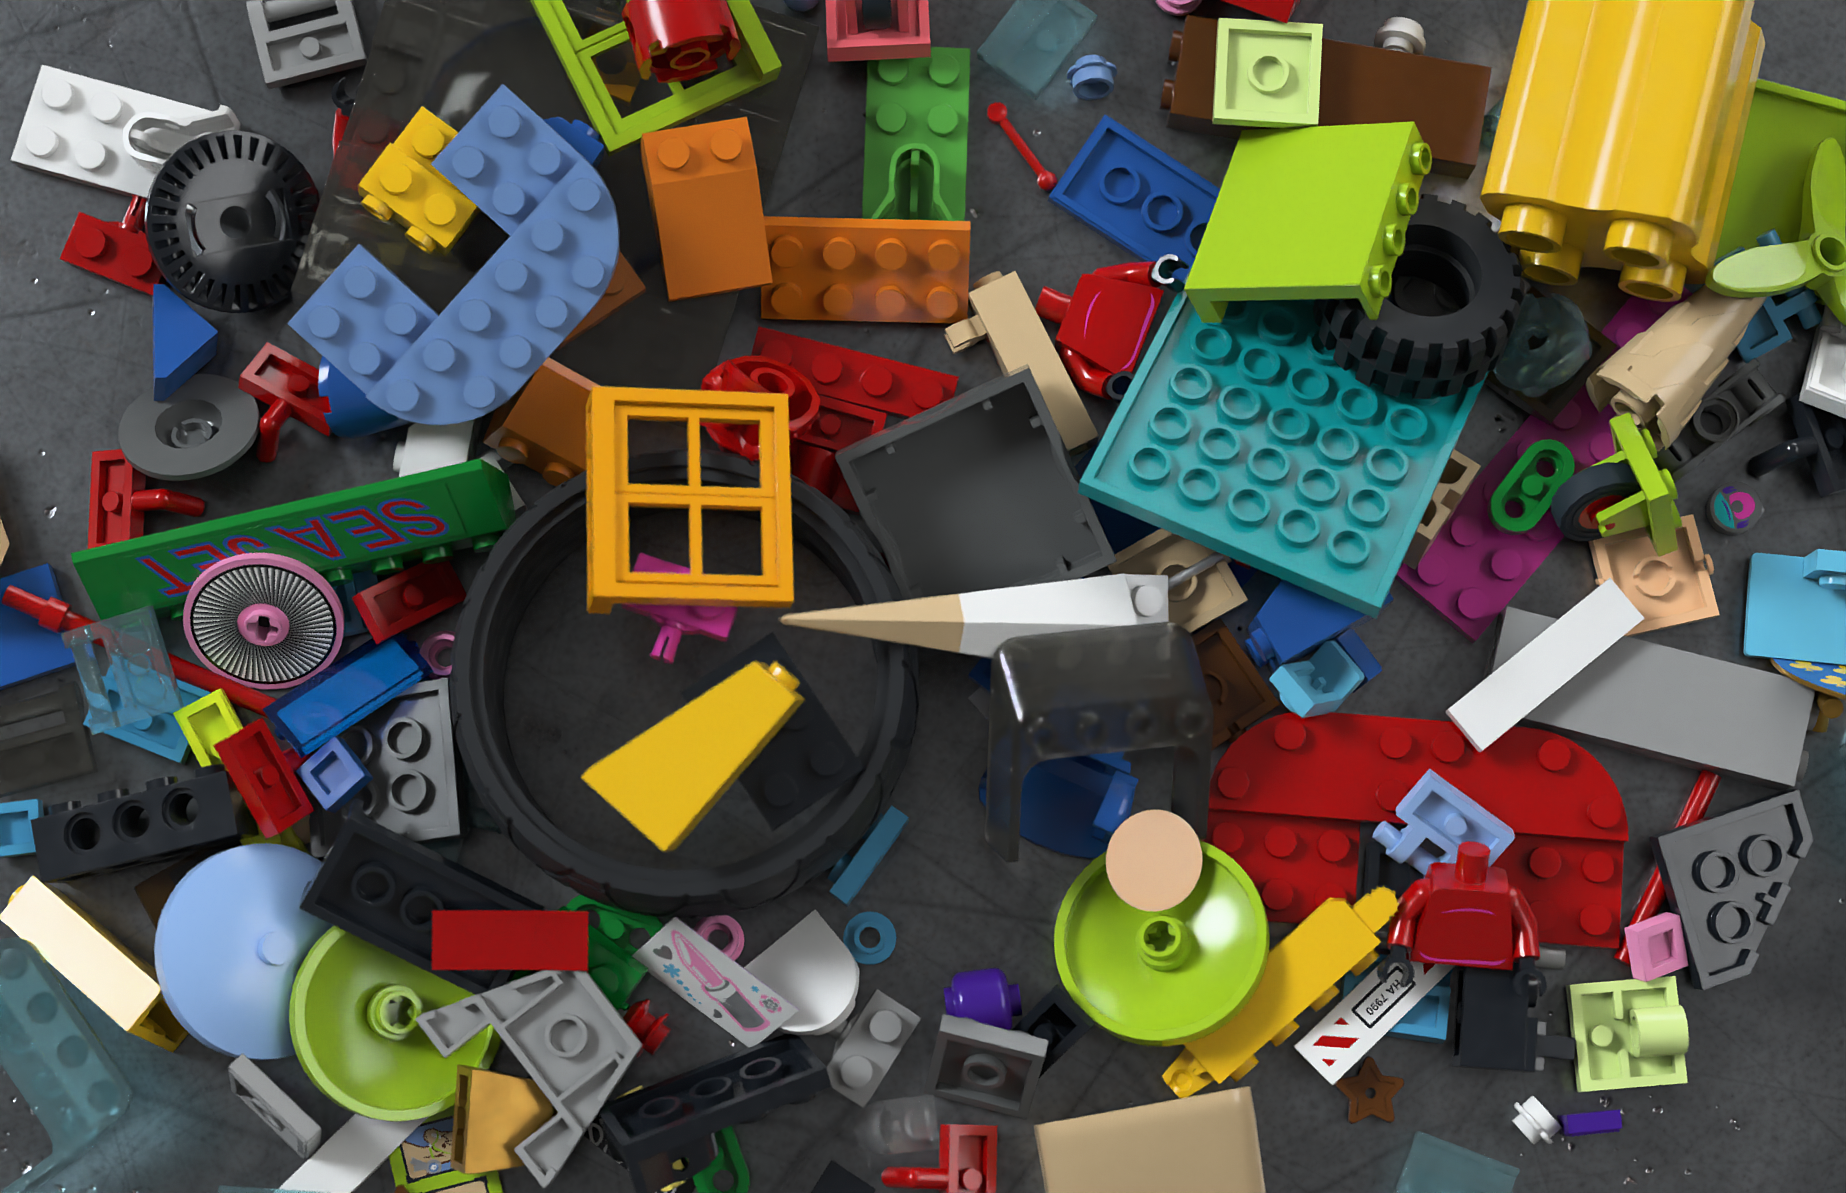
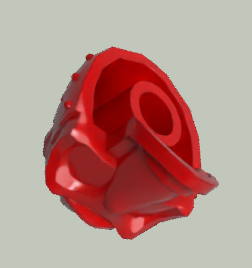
[699,356,821,461]

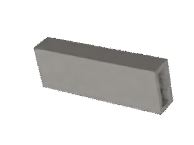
[1483,606,1820,791]

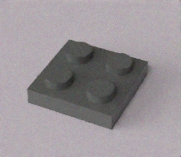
[923,1014,1048,1119]

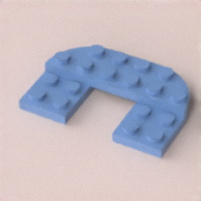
[287,84,620,425]

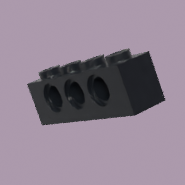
[30,764,259,883]

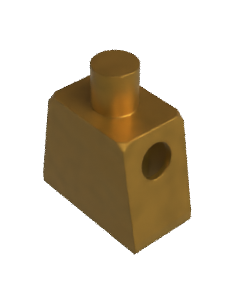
[450,1065,558,1174]

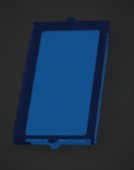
[263,632,433,758]

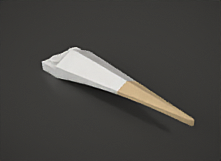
[780,573,1169,682]

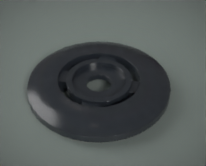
[144,130,324,313]

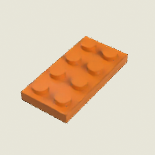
[761,216,970,323]

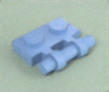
[1372,768,1515,878]

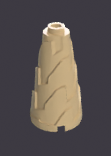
[1586,284,1767,452]

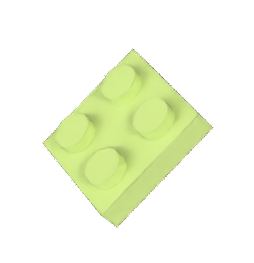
[1212,18,1323,128]

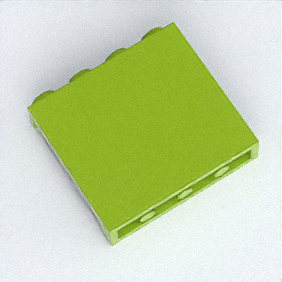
[1715,78,1846,305]
[1184,122,1432,323]

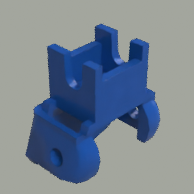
[978,673,1148,860]

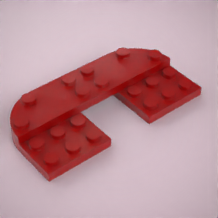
[1199,712,1628,950]

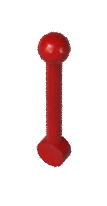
[987,102,1058,191]

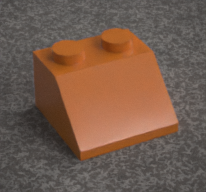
[483,358,628,487]

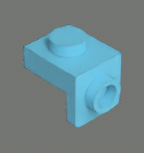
[1269,640,1364,718]

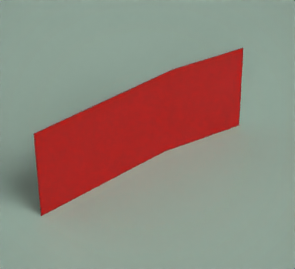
[432,910,588,971]

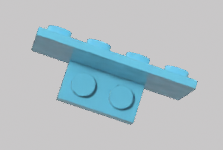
[1743,549,1846,666]

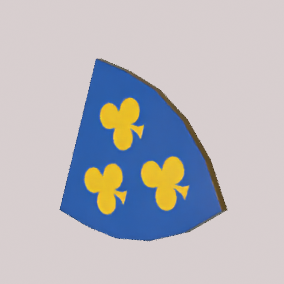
[1769,658,1846,733]

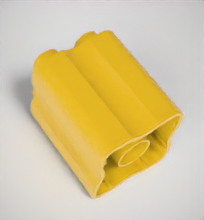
[1480,0,1765,302]

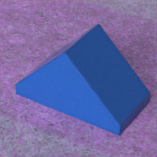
[152,284,218,401]

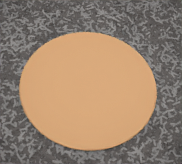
[1106,809,1202,911]

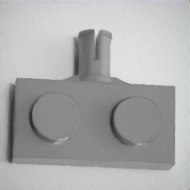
[826,988,921,1108]

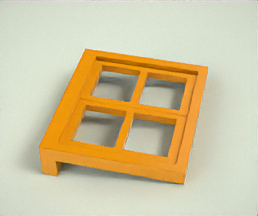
[586,386,794,614]

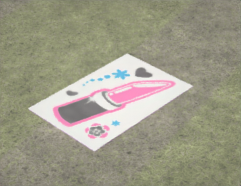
[632,917,799,1048]

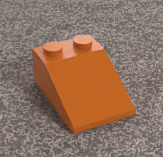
[640,117,773,302]

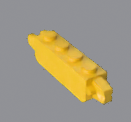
[1161,885,1399,1099]

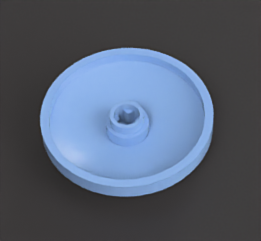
[154,843,334,1060]

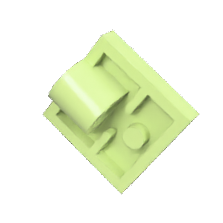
[1566,976,1689,1092]

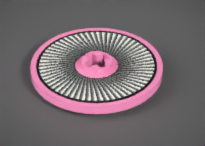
[183,553,345,689]

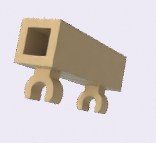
[945,271,1099,458]

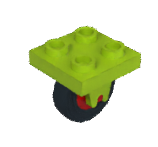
[1551,412,1682,557]

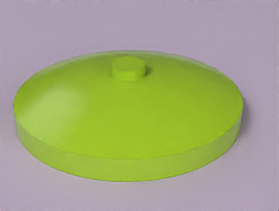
[1054,840,1270,1046]
[289,926,502,1121]

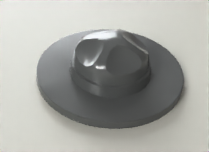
[118,374,260,481]

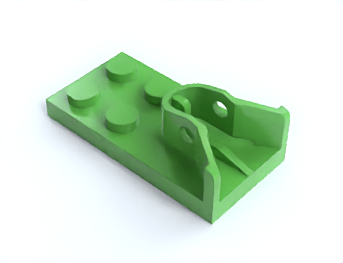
[862,47,970,221]

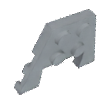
[415,970,643,1188]

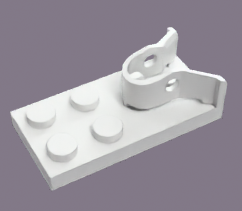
[11,65,241,214]

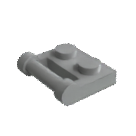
[246,0,368,90]

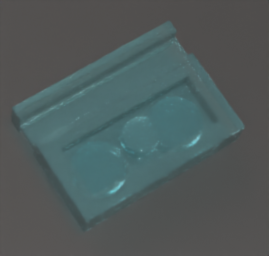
[977,0,1098,100]
[1394,1131,1520,1193]

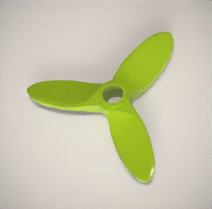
[1705,137,1846,326]

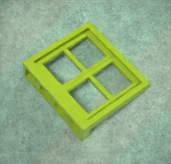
[530,0,782,157]

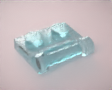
[61,606,184,735]

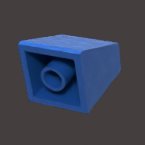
[1244,579,1394,675]

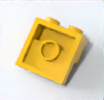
[358,106,481,257]

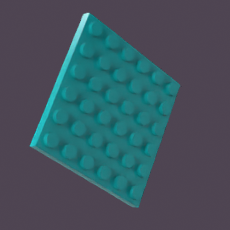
[1078,262,1489,619]

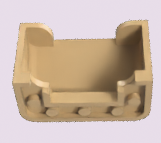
[1034,1086,1266,1193]

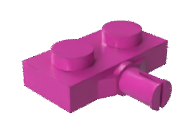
[622,553,739,664]

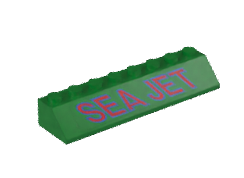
[71,458,516,633]

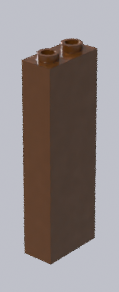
[1159,15,1492,179]

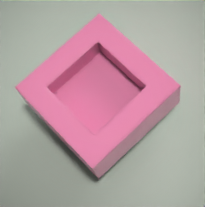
[1624,912,1689,982]

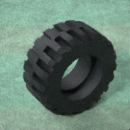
[1313,194,1525,399]

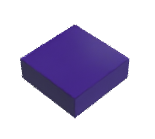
[1557,1109,1623,1137]

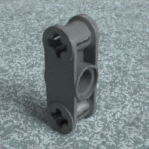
[1653,358,1788,483]

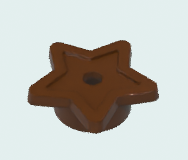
[1335,1056,1404,1124]

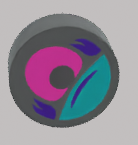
[1706,481,1762,536]

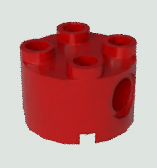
[621,0,741,83]

